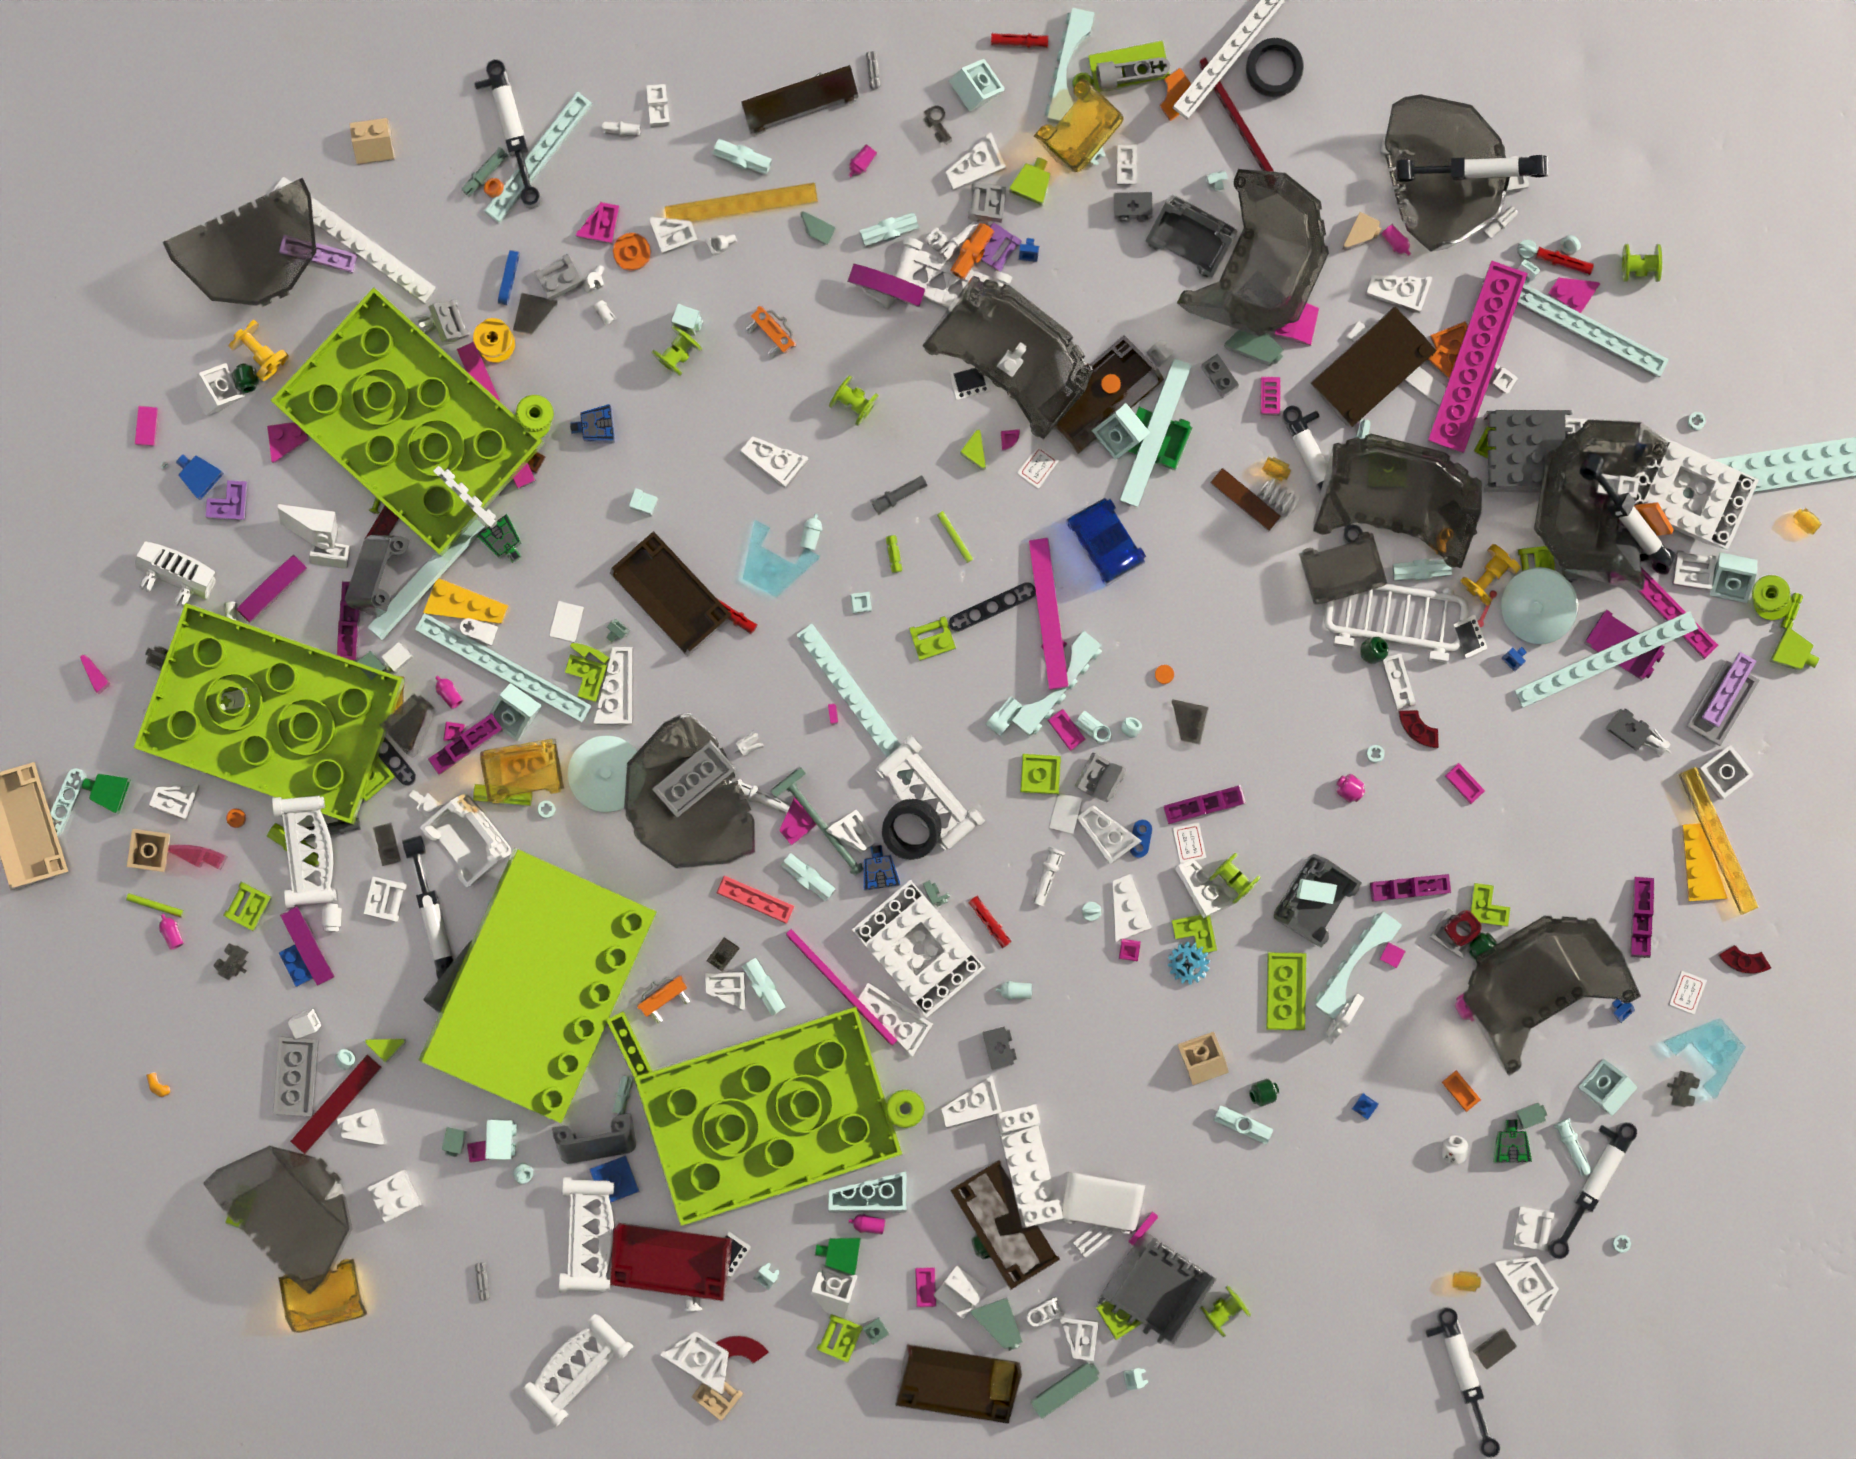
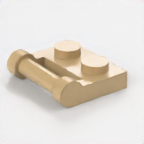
[692,1382,743,1421]

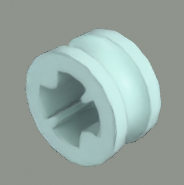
[1688,412,1706,430]
[1367,745,1384,763]
[538,800,555,818]
[1613,1235,1631,1252]

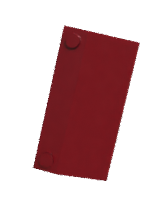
[610,1223,732,1301]

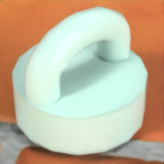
[1560,235,1581,255]
[1517,239,1537,259]
[1121,717,1142,738]
[1082,902,1101,921]
[335,1049,355,1070]
[513,1163,533,1184]

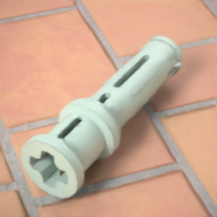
[1554,1118,1592,1177]

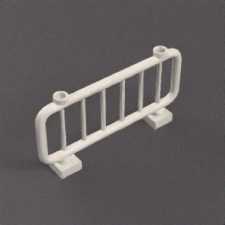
[1324,574,1469,664]

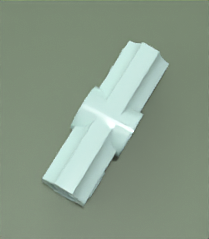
[713,139,772,175]
[860,212,919,246]
[1393,559,1452,581]
[780,853,835,902]
[742,958,786,1016]
[1214,1105,1273,1145]

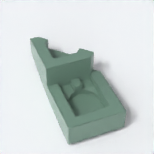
[800,211,836,245]

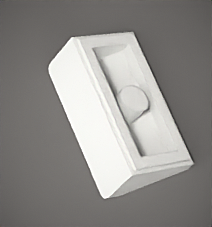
[309,543,351,569]

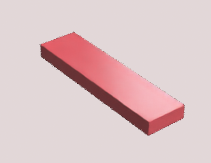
[716,875,795,924]

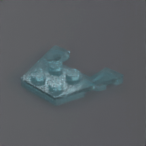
[743,520,820,598]
[1664,1018,1746,1099]

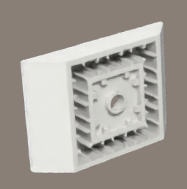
[1633,433,1759,550]
[852,880,985,1018]

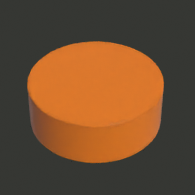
[484,178,504,198]
[1102,374,1121,394]
[1155,665,1174,684]
[226,808,246,828]

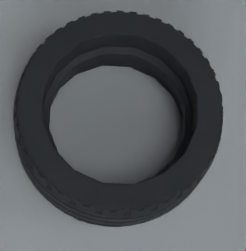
[1246,38,1304,97]
[882,798,942,860]

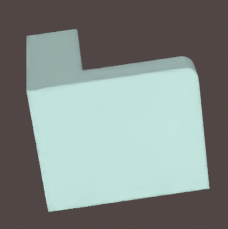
[629,488,657,516]

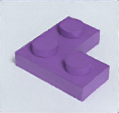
[206,480,247,520]

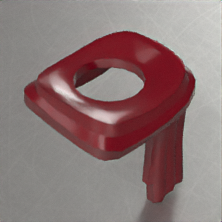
[1445,910,1482,946]

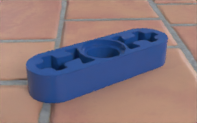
[498,250,520,305]

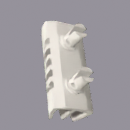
[135,541,216,608]

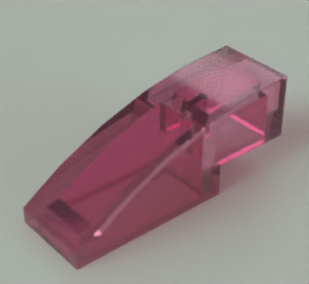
[168,845,228,870]

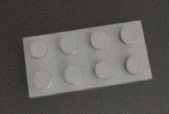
[1687,660,1760,746]
[652,740,736,818]
[273,1037,318,1117]

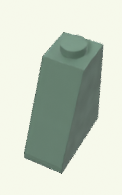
[1224,318,1284,366]
[971,1298,1022,1351]

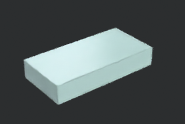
[1296,878,1337,904]

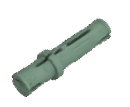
[461,147,508,197]

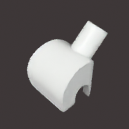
[925,227,948,251]
[706,234,736,255]
[583,265,604,293]

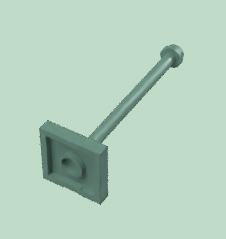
[770,767,864,876]

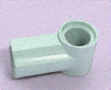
[986,696,1023,736]
[1075,711,1111,744]

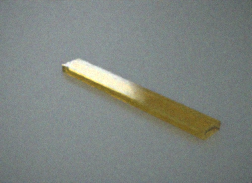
[664,182,818,222]
[1678,767,1759,915]

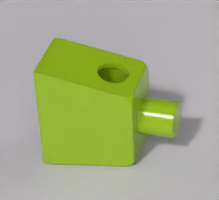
[1009,157,1050,206]
[1769,627,1820,671]

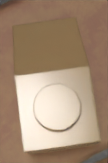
[1342,212,1382,251]

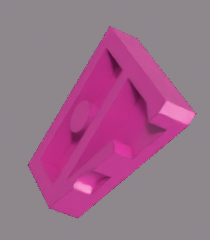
[576,202,620,244]
[1548,277,1601,313]
[267,422,308,463]
[779,797,817,846]

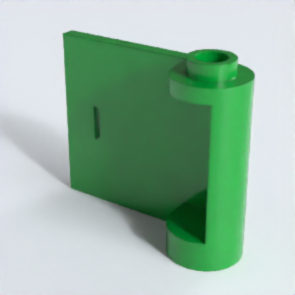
[1127,407,1193,470]

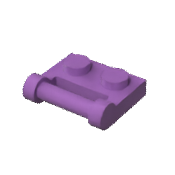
[981,222,1022,272]

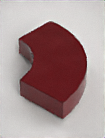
[1398,710,1439,748]
[1718,945,1771,974]
[716,1336,769,1364]

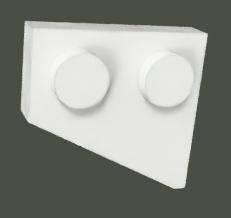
[149,784,199,820]
[826,810,878,853]
[337,1108,385,1145]
[1060,1318,1098,1361]

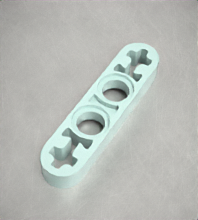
[50,768,86,837]

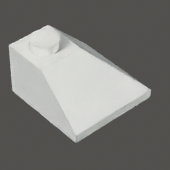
[197,363,245,416]
[811,1264,857,1318]

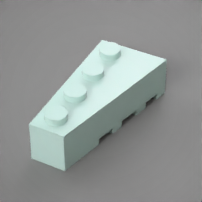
[829,1172,906,1213]

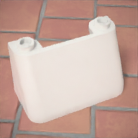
[420,794,511,887]
[1061,1172,1145,1234]

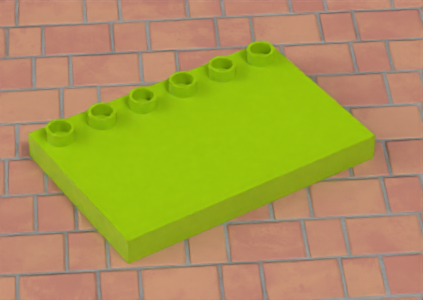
[270,287,545,556]
[133,603,405,825]
[418,848,657,1124]
[633,1006,903,1226]

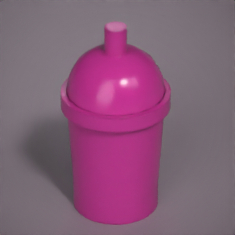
[849,144,878,177]
[1381,224,1411,256]
[435,676,463,709]
[159,914,184,950]
[848,1214,885,1235]

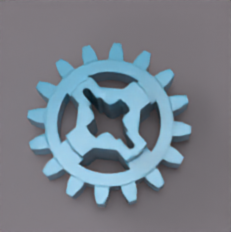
[1168,942,1210,984]

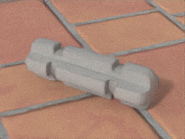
[866,51,880,89]
[475,1262,490,1301]

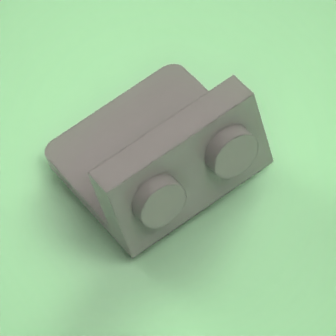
[1075,753,1126,802]

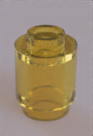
[1262,456,1291,482]
[1793,507,1822,535]
[1452,1271,1481,1292]

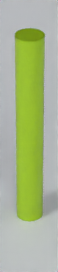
[937,511,973,563]
[126,893,183,917]

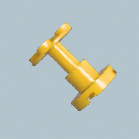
[473,318,515,363]
[228,320,289,381]
[1460,544,1521,606]

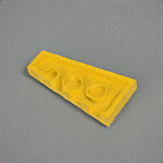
[423,579,509,624]
[1682,823,1728,902]

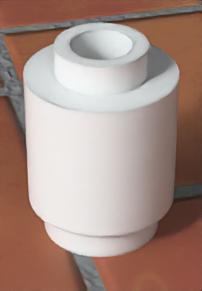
[322,904,342,931]

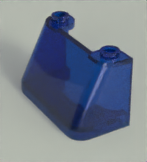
[1065,497,1146,587]

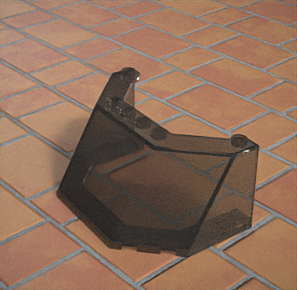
[1177,169,1329,336]
[922,276,1094,440]
[1534,419,1668,590]
[1313,433,1482,568]
[1463,916,1641,1076]

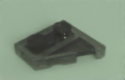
[513,293,558,335]
[1172,699,1209,745]

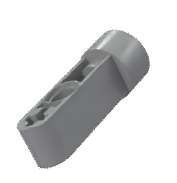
[1096,57,1170,90]

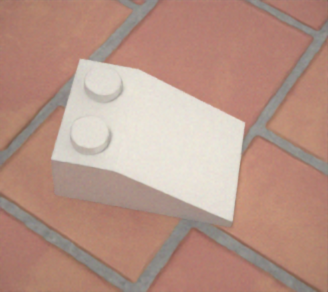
[277,504,338,549]

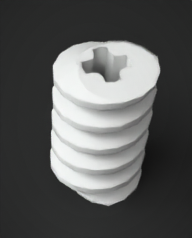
[1257,478,1300,518]

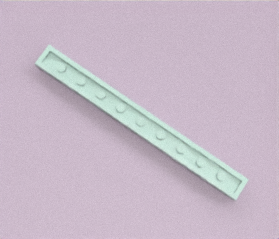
[1517,284,1669,377]
[1515,611,1698,708]
[415,613,592,723]
[797,624,915,789]

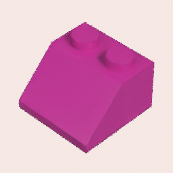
[1274,297,1319,345]

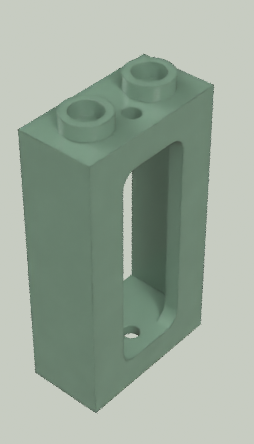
[1030,1362,1100,1419]

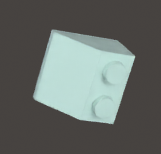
[949,59,1005,111]
[1092,403,1150,460]
[1710,552,1758,603]
[488,683,541,741]
[1579,1059,1638,1116]
[486,1120,517,1159]

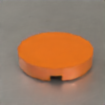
[613,233,651,271]

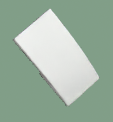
[647,84,670,127]
[1117,144,1137,184]
[1489,364,1518,394]
[1597,474,1639,498]

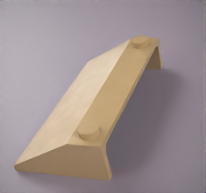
[0,762,68,891]

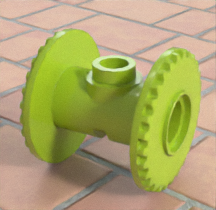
[1622,244,1662,282]
[651,325,702,376]
[829,376,879,426]
[514,395,554,439]
[1752,575,1792,620]
[1209,853,1261,904]
[886,1090,925,1128]
[1200,1286,1251,1337]

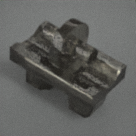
[214,943,249,980]
[1666,1071,1700,1107]

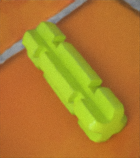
[886,535,902,573]
[1781,593,1803,629]

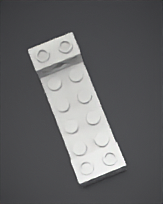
[995,1105,1063,1228]

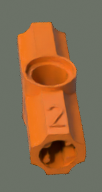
[950,223,995,280]

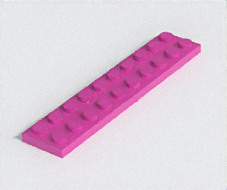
[1427,261,1528,453]

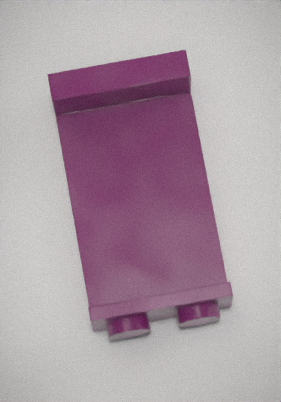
[1584,609,1665,680]

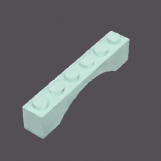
[1045,8,1095,126]
[1012,631,1102,736]
[1315,912,1402,1019]

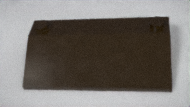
[741,65,858,135]
[1310,306,1436,427]
[1038,335,1165,454]
[610,531,732,657]
[950,1160,1060,1290]
[895,1344,1022,1424]

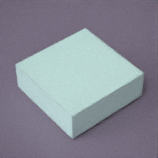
[850,592,872,613]

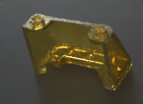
[1034,78,1124,172]
[480,738,564,804]
[278,1259,367,1333]

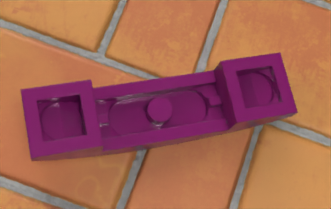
[847,264,925,307]

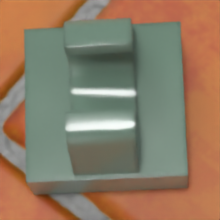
[606,619,630,642]

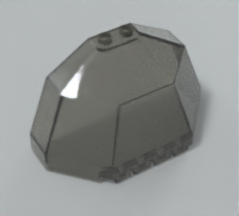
[1384,94,1510,252]
[162,177,317,307]
[624,713,755,868]
[203,1146,353,1295]

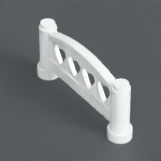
[893,236,1012,322]
[875,734,985,851]
[273,796,337,909]
[559,1177,614,1293]
[522,1314,634,1428]

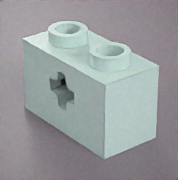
[671,304,703,335]

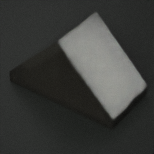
[706,937,740,972]

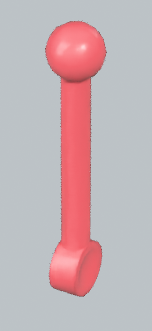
[1477,590,1497,627]

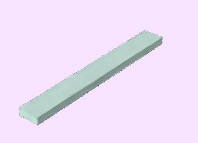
[484,92,592,223]
[1119,358,1192,507]
[368,519,485,640]

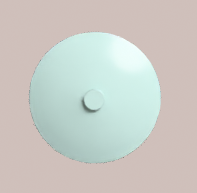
[1501,567,1578,644]
[568,736,645,812]

